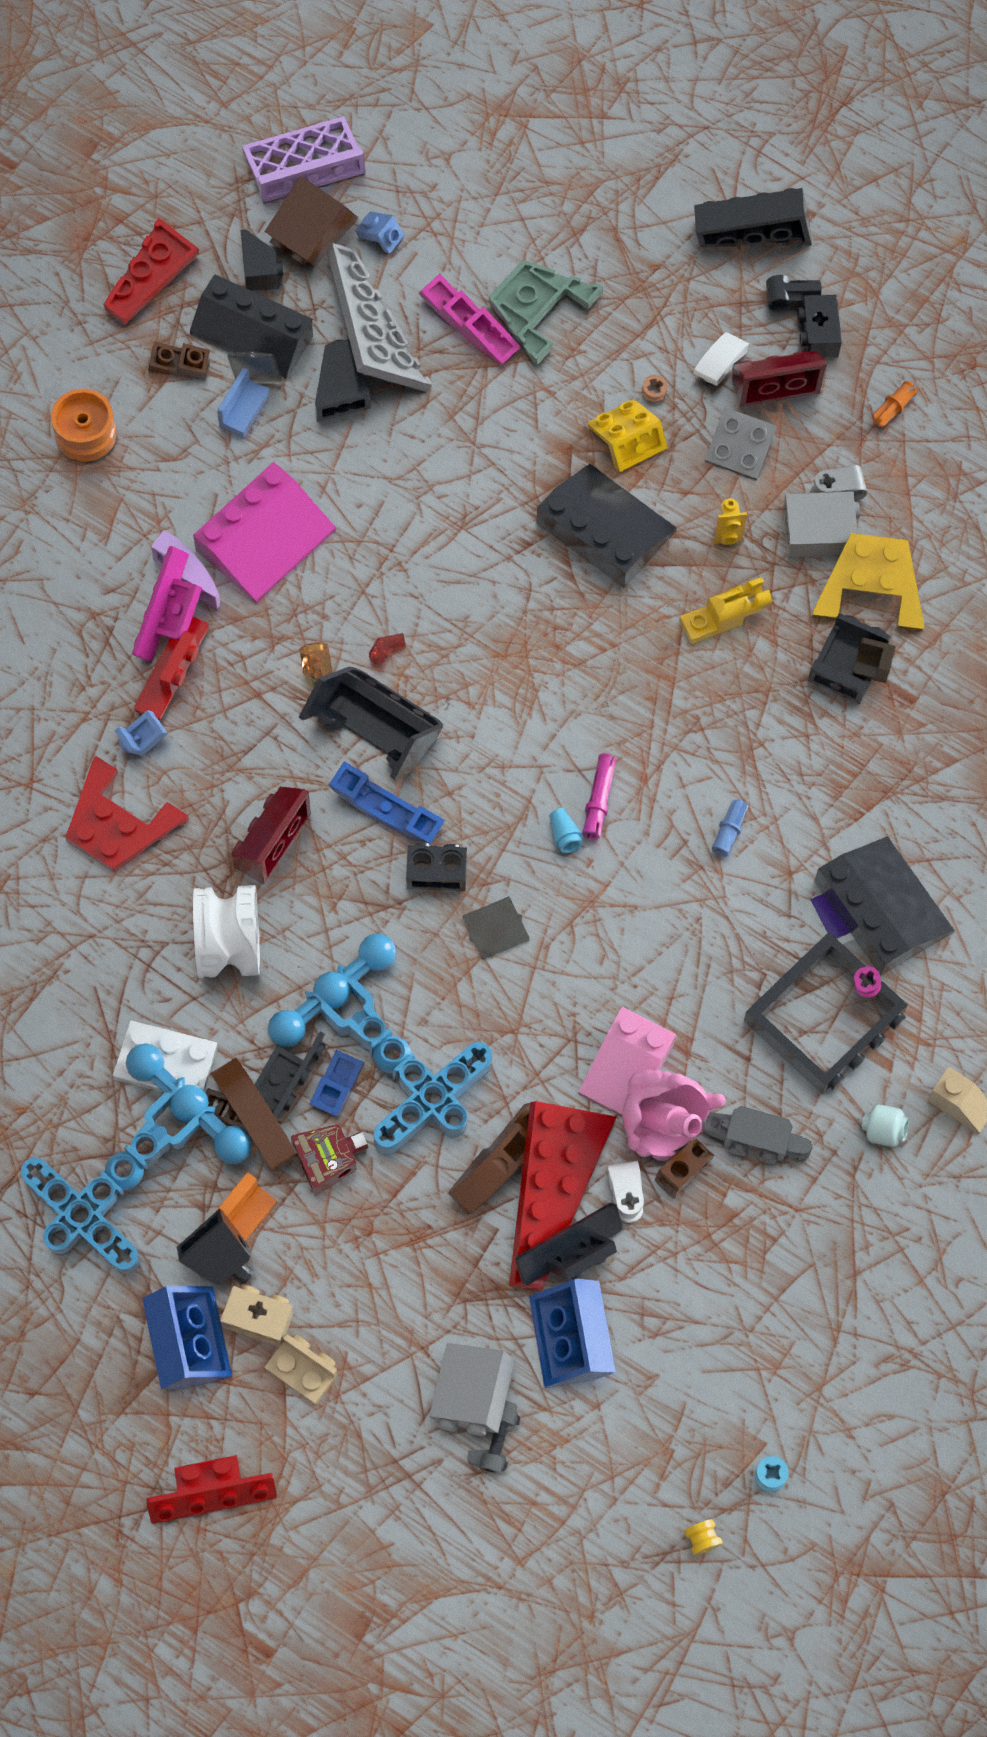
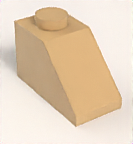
[927,1067,987,1134]

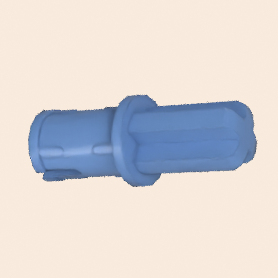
[711,799,748,857]

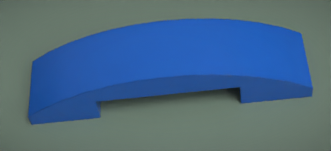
[329,761,445,844]

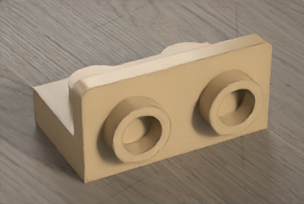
[264,1334,338,1406]

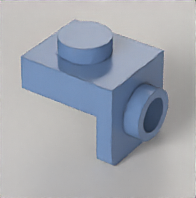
[355,211,404,253]
[115,710,168,756]

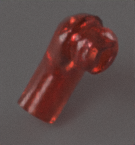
[369,633,406,664]

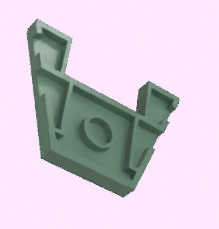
[488,260,603,365]

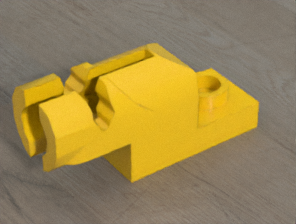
[679,577,772,645]

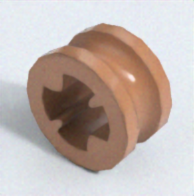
[641,375,668,403]

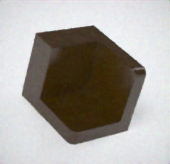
[853,638,896,683]

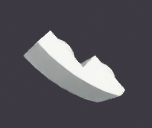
[693,332,749,386]

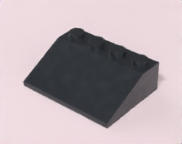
[536,463,677,588]
[814,836,955,976]

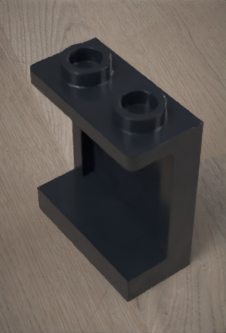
[808,613,891,704]

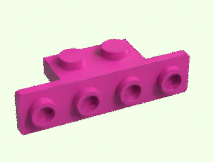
[132,546,202,662]

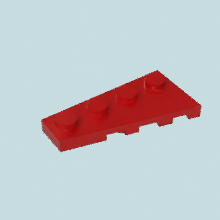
[103,217,199,325]

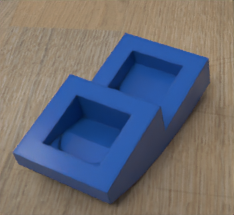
[309,1050,365,1117]

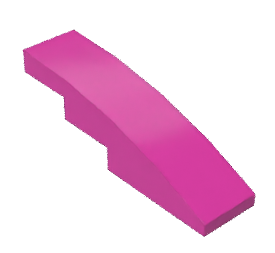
[419,274,521,366]

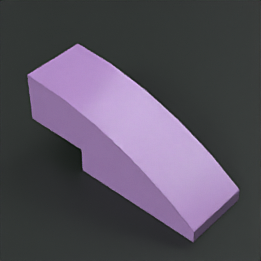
[151,530,221,610]

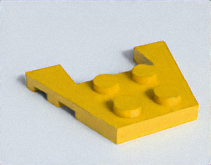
[812,533,924,630]

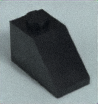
[240,229,283,291]

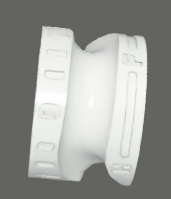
[193,885,260,978]

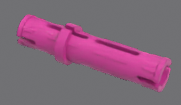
[582,753,617,840]

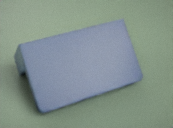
[217,367,270,438]

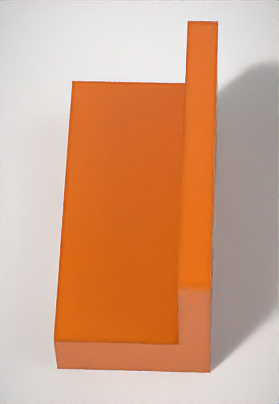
[215,1172,277,1241]

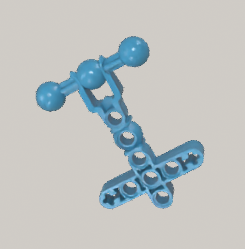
[267,934,492,1155]
[21,1043,253,1274]

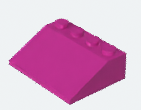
[193,462,336,603]

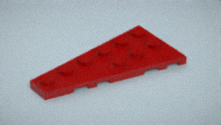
[509,1101,617,1291]

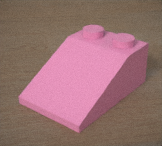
[578,1007,676,1117]

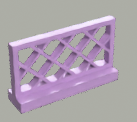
[242,116,366,203]

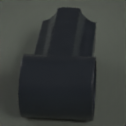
[766,275,822,312]

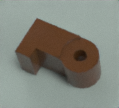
[655,1138,714,1199]

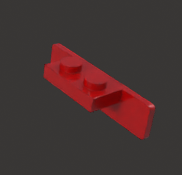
[134,617,209,721]
[146,1455,277,1524]

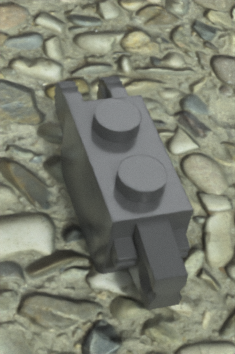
[704,1106,813,1164]

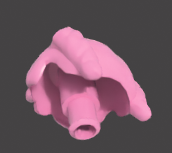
[622,1069,726,1161]

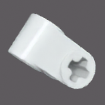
[607,1161,644,1223]

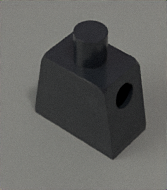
[177,1208,253,1285]

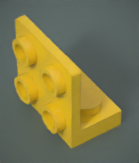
[588,400,668,472]

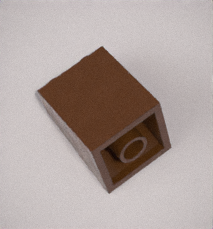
[264,176,359,266]

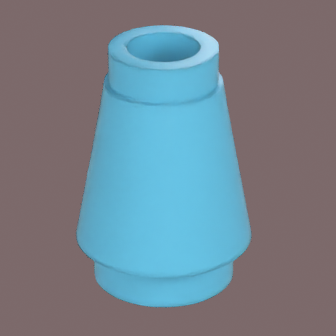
[549,808,583,854]

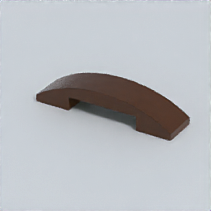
[210,1058,298,1171]

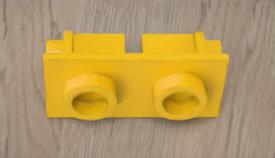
[714,498,747,545]

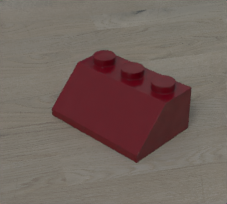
[732,351,826,407]
[232,786,311,885]

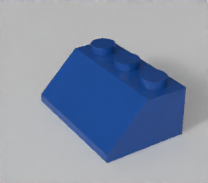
[529,1279,616,1388]
[142,1286,232,1389]

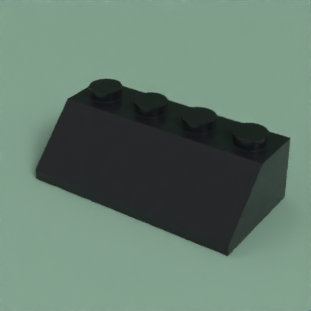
[190,274,313,378]

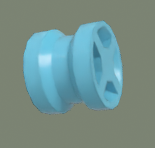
[754,1456,789,1492]

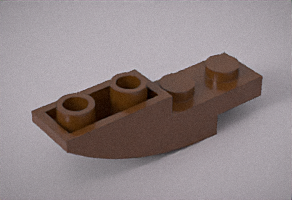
[448,1103,530,1214]

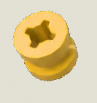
[683,1519,723,1556]

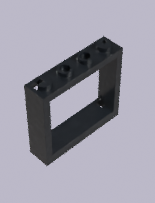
[744,932,908,1094]

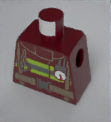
[291,1124,368,1196]

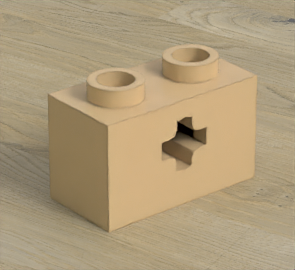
[220,1285,294,1347]

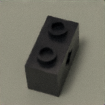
[797,295,842,357]

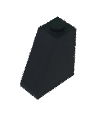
[315,339,371,422]

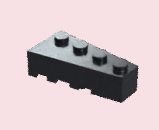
[694,188,812,247]

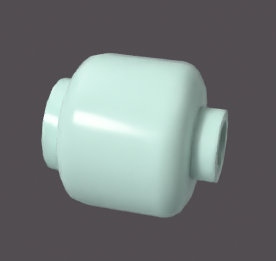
[862,1104,909,1147]

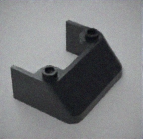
[298,667,443,780]

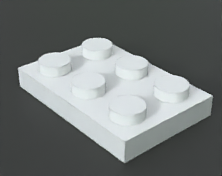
[113,1020,218,1093]

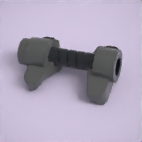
[468,1401,520,1474]

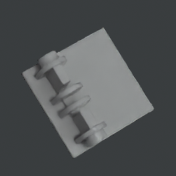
[705,407,777,479]

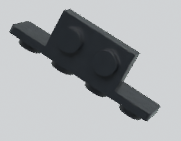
[254,1031,326,1125]
[515,1202,623,1285]

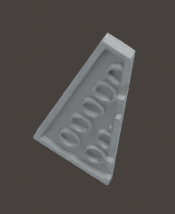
[327,243,432,392]

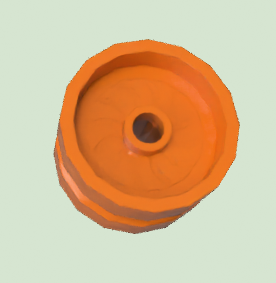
[51,388,117,462]

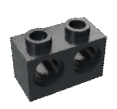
[406,842,467,891]

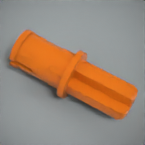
[872,381,918,427]

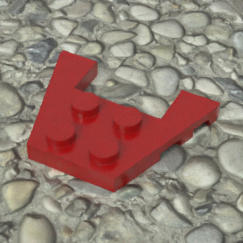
[65,756,189,872]

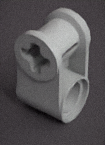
[810,465,868,502]

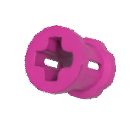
[854,966,881,998]

